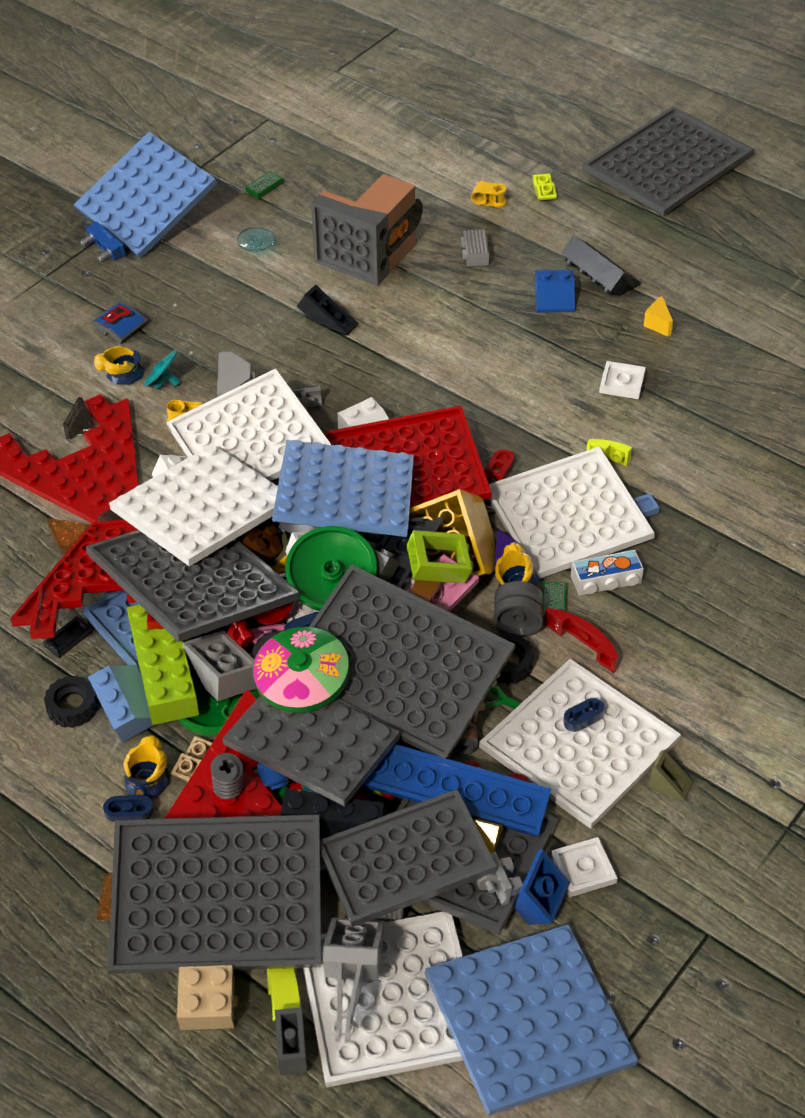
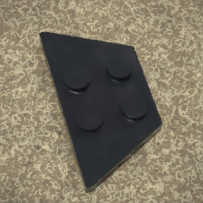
[376,517,445,589]

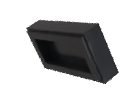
[43,616,93,658]

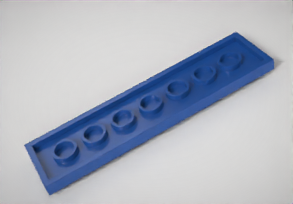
[362,744,551,838]

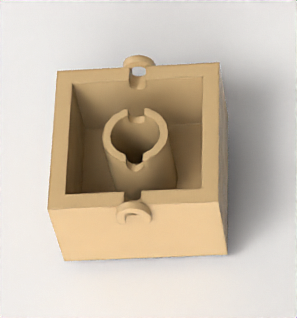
[177,965,237,1030]

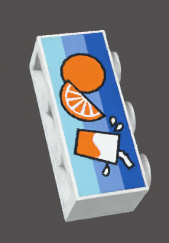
[571,550,643,596]

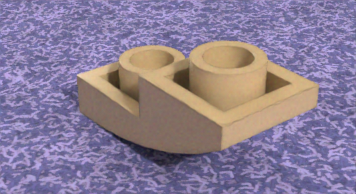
[171,736,212,782]

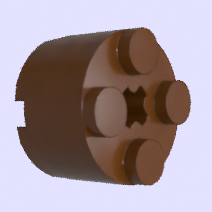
[236,522,282,564]

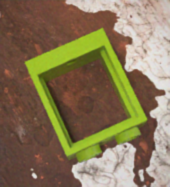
[407,530,473,583]

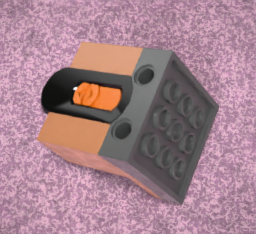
[311,174,423,286]

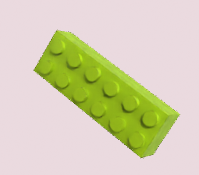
[126,605,199,725]

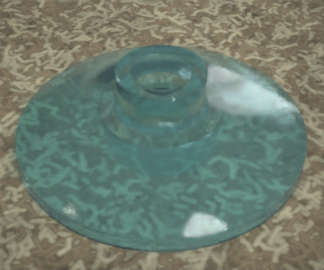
[237,227,274,252]

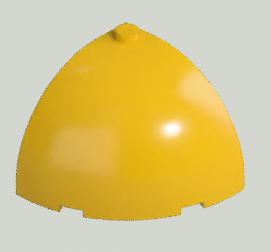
[409,489,496,577]

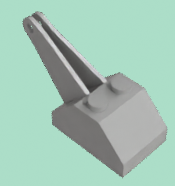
[217,352,256,397]
[323,917,384,1042]

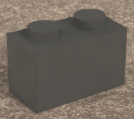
[275,1007,307,1075]

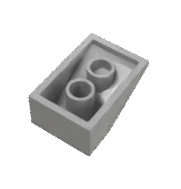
[183,630,257,701]

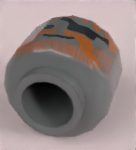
[453,721,479,756]

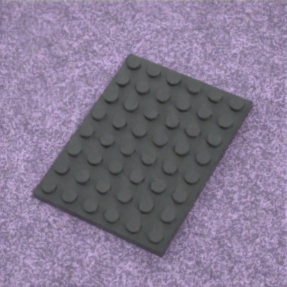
[583,107,754,215]
[86,530,299,642]
[309,565,515,760]
[108,815,321,974]

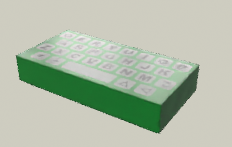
[246,171,283,199]
[543,582,565,621]

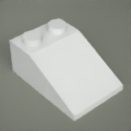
[338,397,389,429]

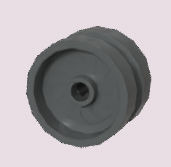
[493,581,543,637]

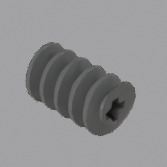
[211,753,244,800]

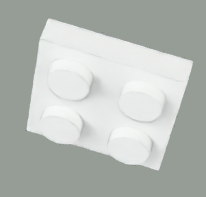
[599,361,646,399]
[551,837,617,897]

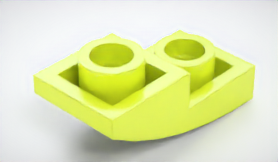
[532,174,557,200]
[587,439,632,467]
[267,968,300,1021]

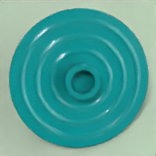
[144,350,180,389]

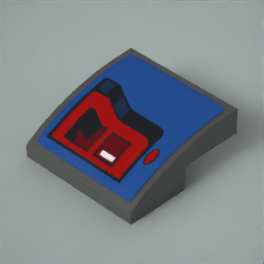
[92,302,148,344]

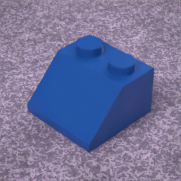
[534,269,575,313]
[514,850,570,924]

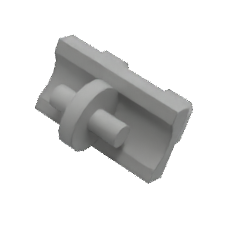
[290,385,322,409]
[476,852,523,905]

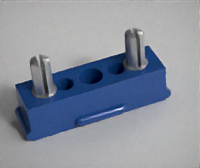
[80,221,126,262]

